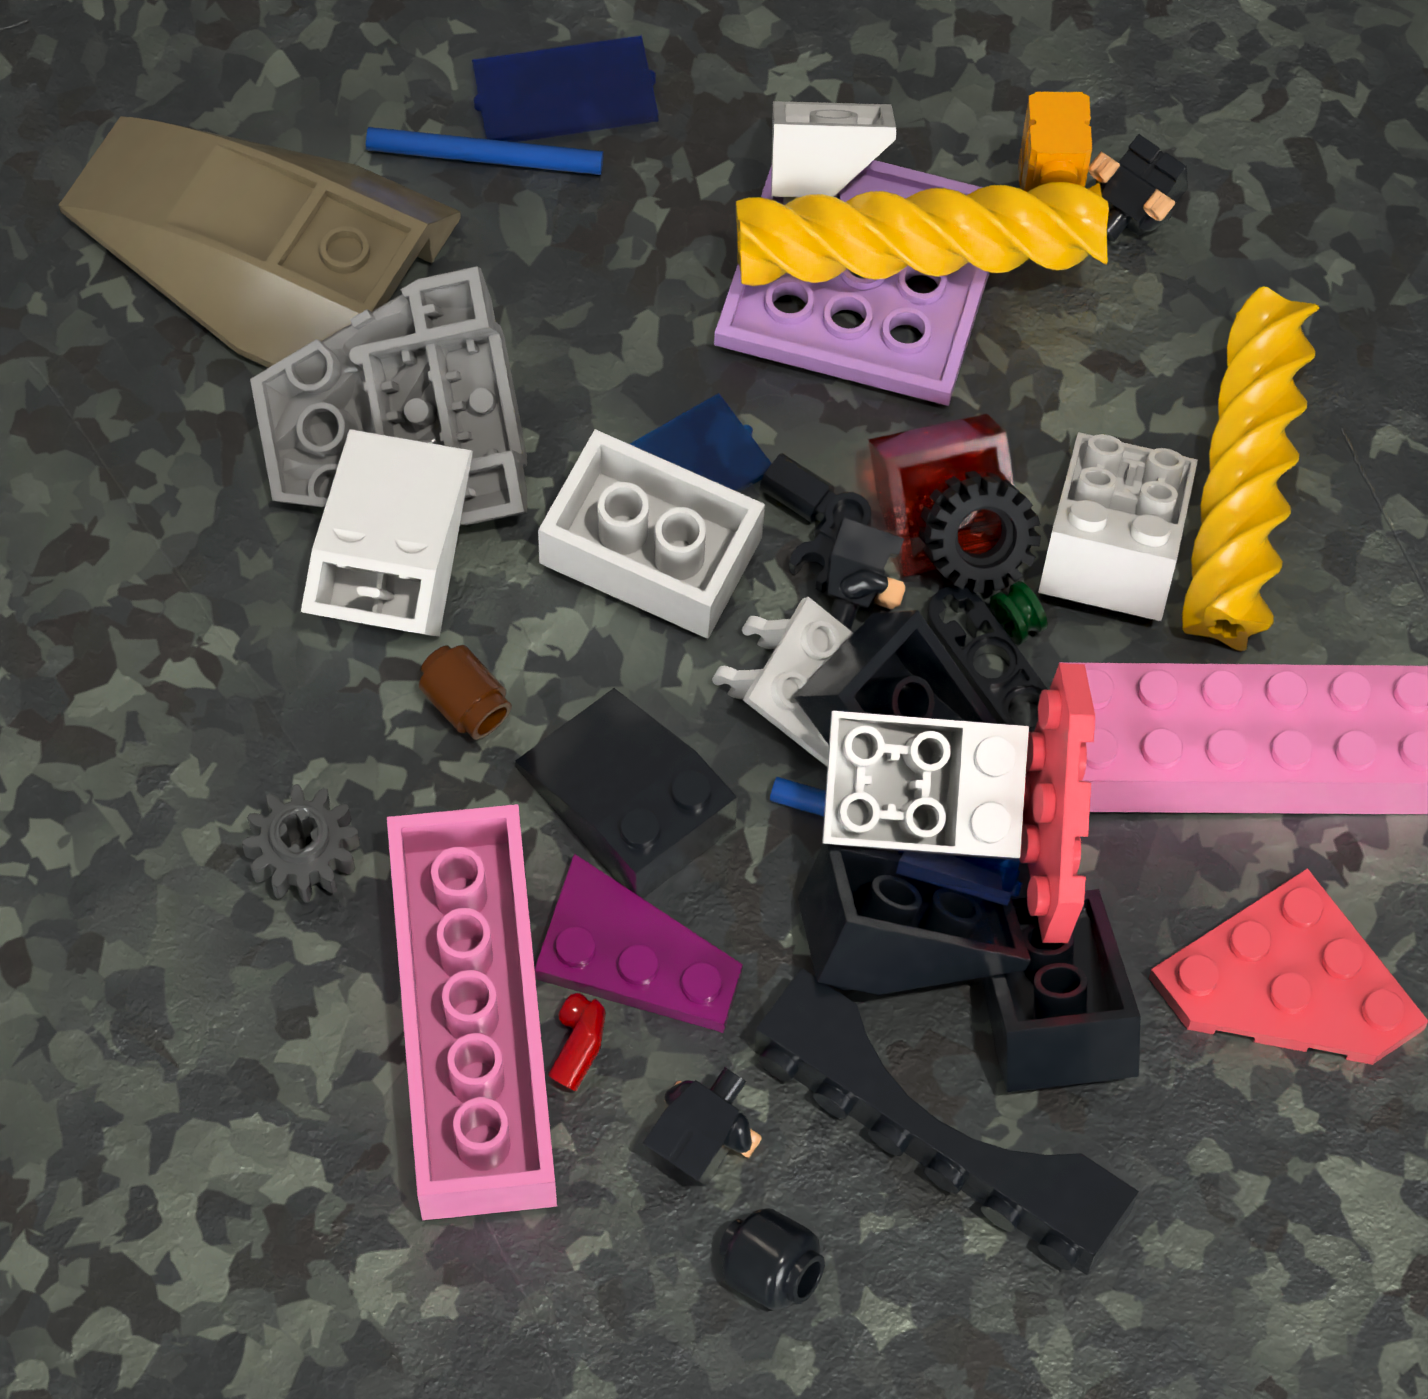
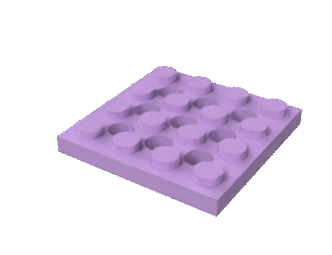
[714,160,989,406]

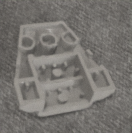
[250,266,527,525]

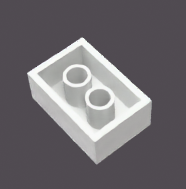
[538,429,765,639]

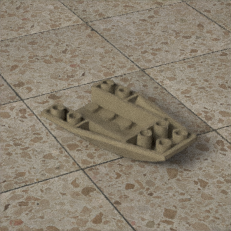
[59,116,461,368]

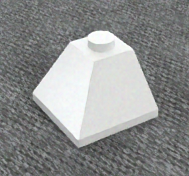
[771,101,896,204]

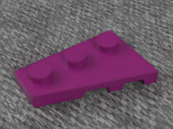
[535,854,743,1033]

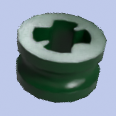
[990,581,1048,645]

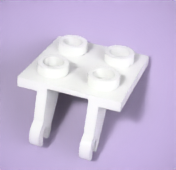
[712,597,853,767]

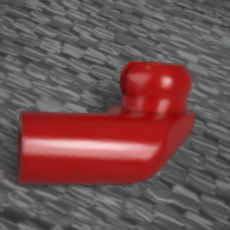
[548,993,606,1091]

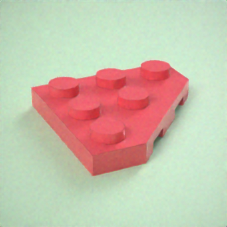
[1019,663,1095,943]
[1148,868,1428,1065]

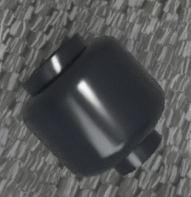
[719,1208,825,1310]

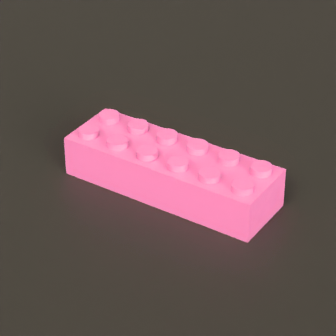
[1059,662,1428,814]
[387,804,557,1221]

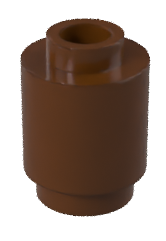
[419,645,512,739]

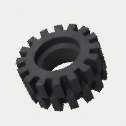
[919,471,1041,593]

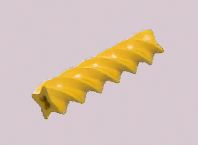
[736,182,1109,286]
[1182,287,1320,651]

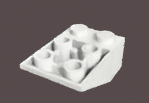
[301,429,473,637]
[1038,432,1198,621]
[822,711,1029,860]

